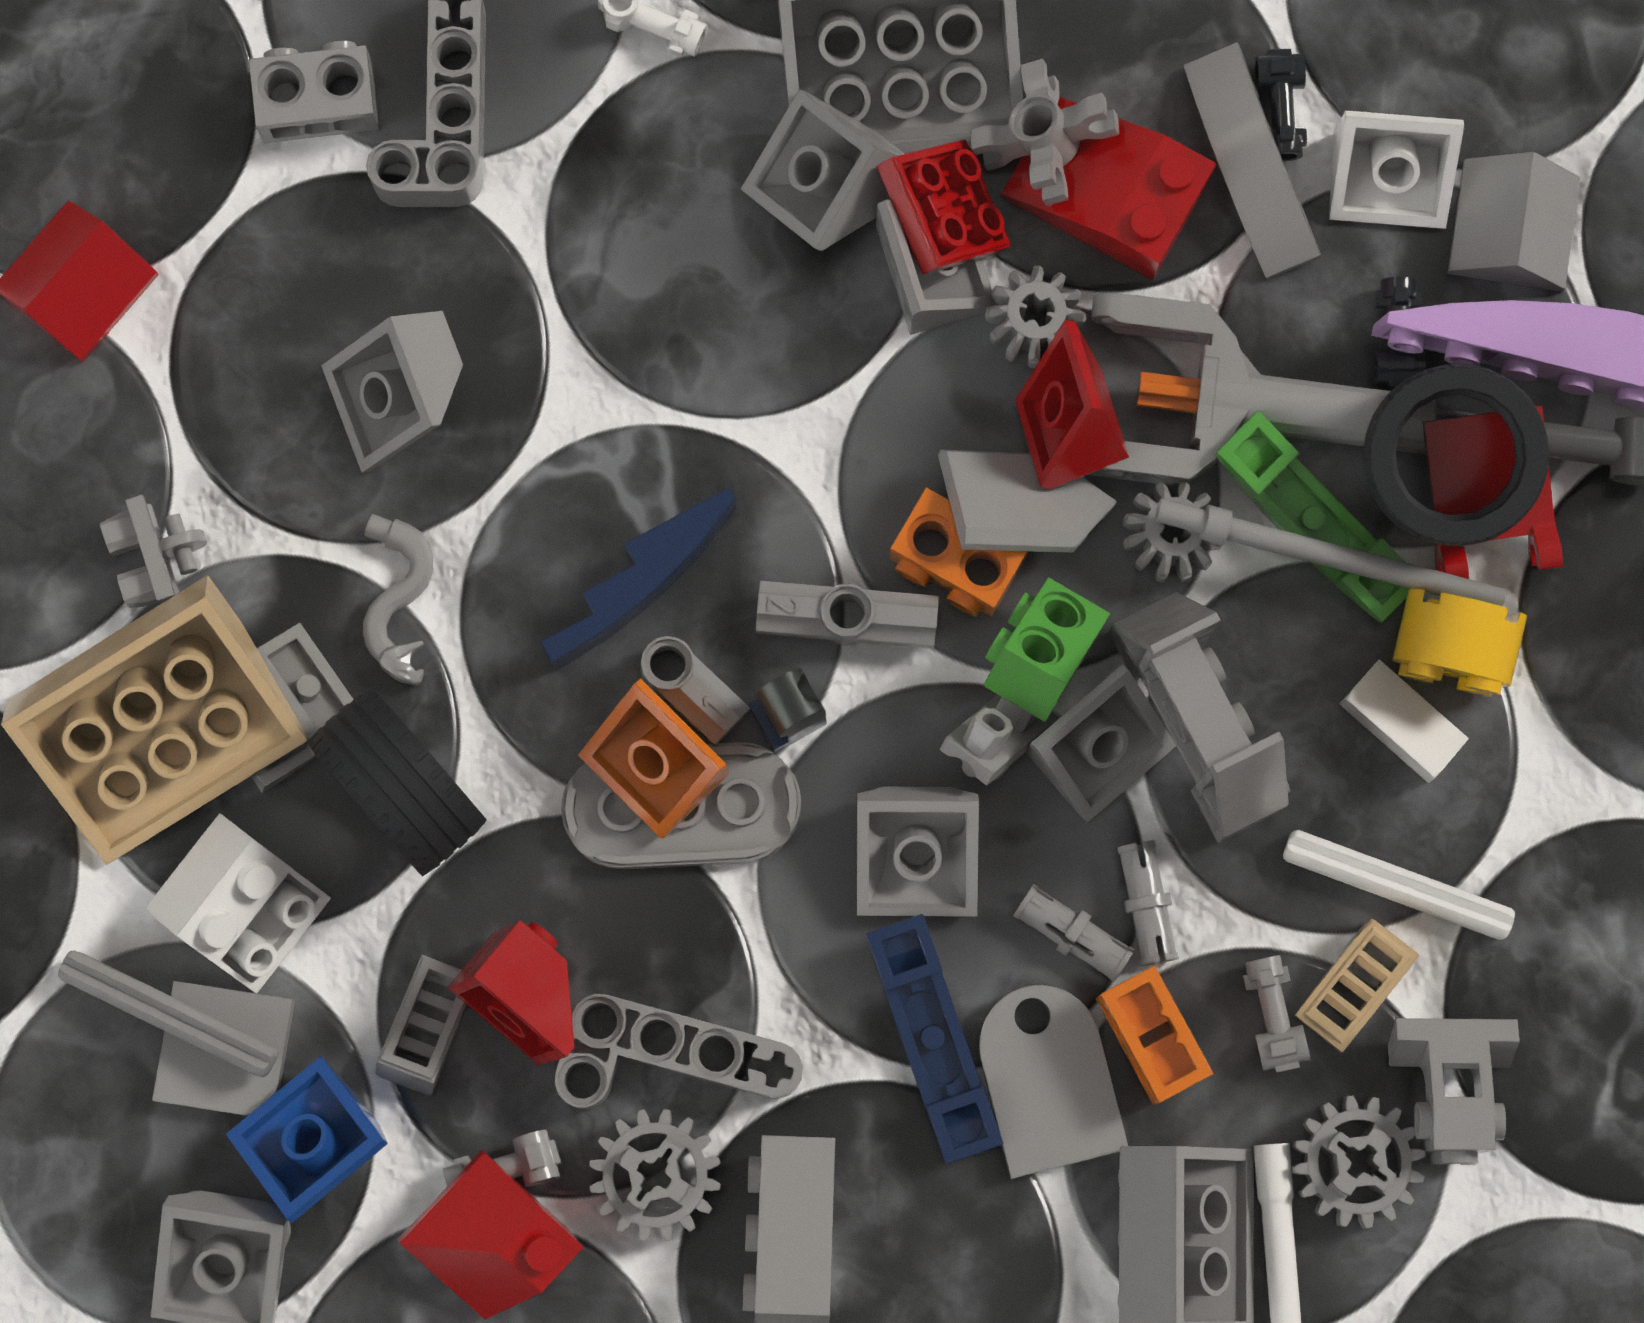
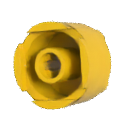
[1392,589,1527,697]

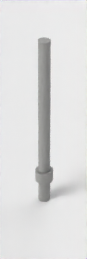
[1154,498,1506,606]

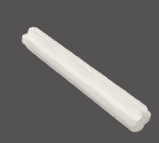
[1283,830,1515,940]

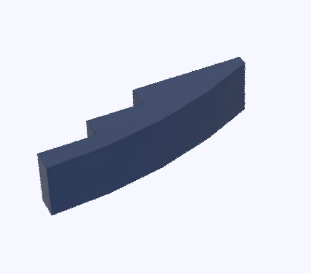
[541,488,736,671]

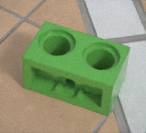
[983,577,1110,722]

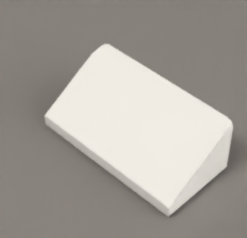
[1339,660,1469,783]

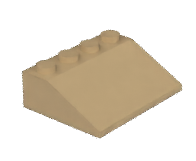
[1,575,308,865]

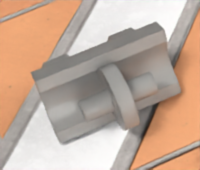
[100,495,207,608]
[940,694,1049,786]

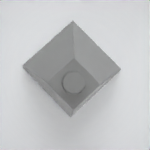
[741,89,905,251]
[321,311,463,473]

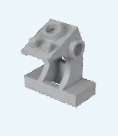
[1388,1018,1520,1165]

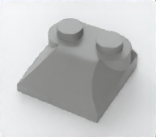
[857,786,979,916]
[151,1190,291,1323]

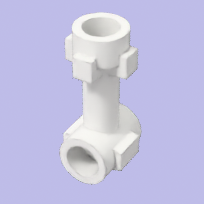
[598,0,708,57]

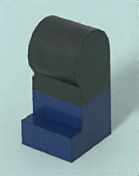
[748,668,827,753]

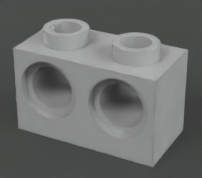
[249,41,380,143]

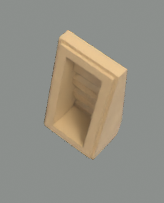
[1293,918,1419,1053]

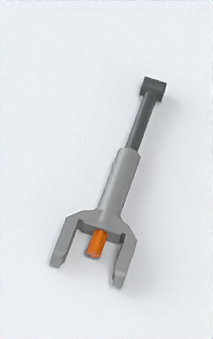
[1087,292,1644,487]

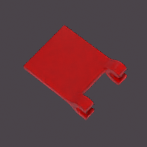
[1422,405,1563,579]

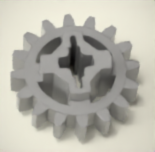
[1291,1095,1426,1228]
[589,1109,721,1241]

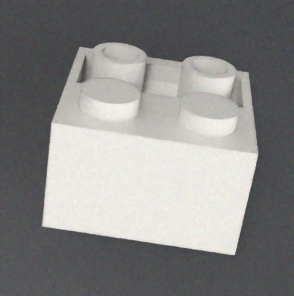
[145,813,331,994]

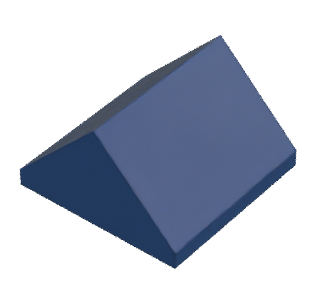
[226,1056,388,1223]

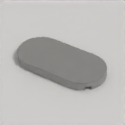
[561,742,801,869]

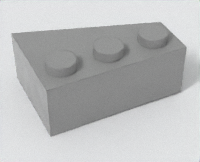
[743,1135,835,1323]

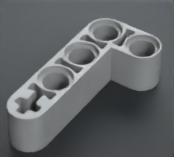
[366,0,486,207]
[555,994,803,1110]

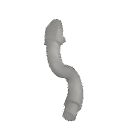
[363,514,433,686]

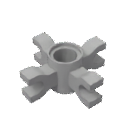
[970,59,1119,206]

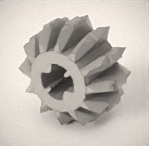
[985,265,1086,368]
[1122,482,1222,582]

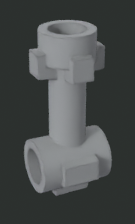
[1243,955,1311,1073]
[443,1130,562,1188]

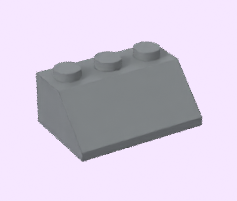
[1118,1146,1254,1323]

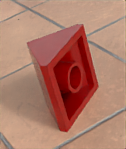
[0,200,159,363]
[1015,320,1129,489]

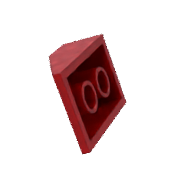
[1000,96,1216,281]

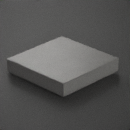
[152,981,295,1116]

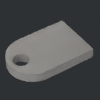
[979,985,1128,1179]

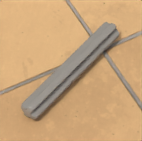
[58,950,278,1077]

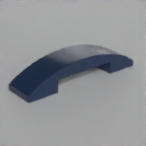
[865,914,1004,1165]

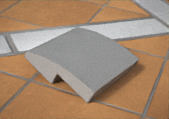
[251,623,354,793]

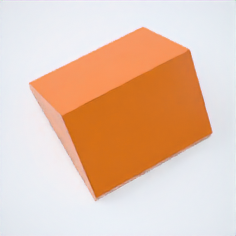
[578,679,729,839]

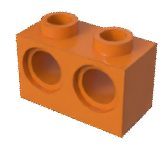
[889,487,1029,617]
[1095,965,1214,1105]

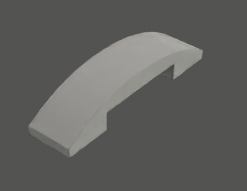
[1184,42,1322,280]

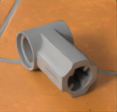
[640,636,750,746]

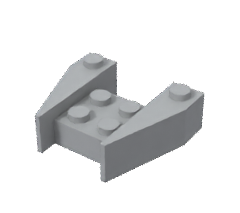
[1108,592,1290,843]

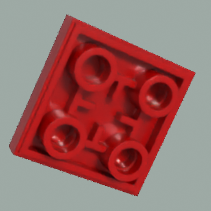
[876,139,1011,275]

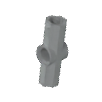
[756,581,939,649]

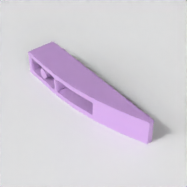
[1371,300,1644,409]

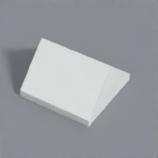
[1329,110,1464,229]

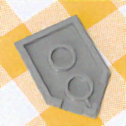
[938,450,1117,553]

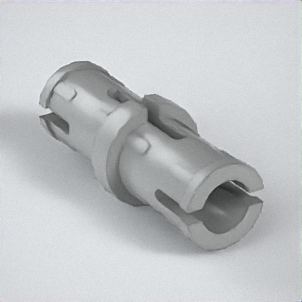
[1117,840,1179,966]
[1013,884,1135,982]

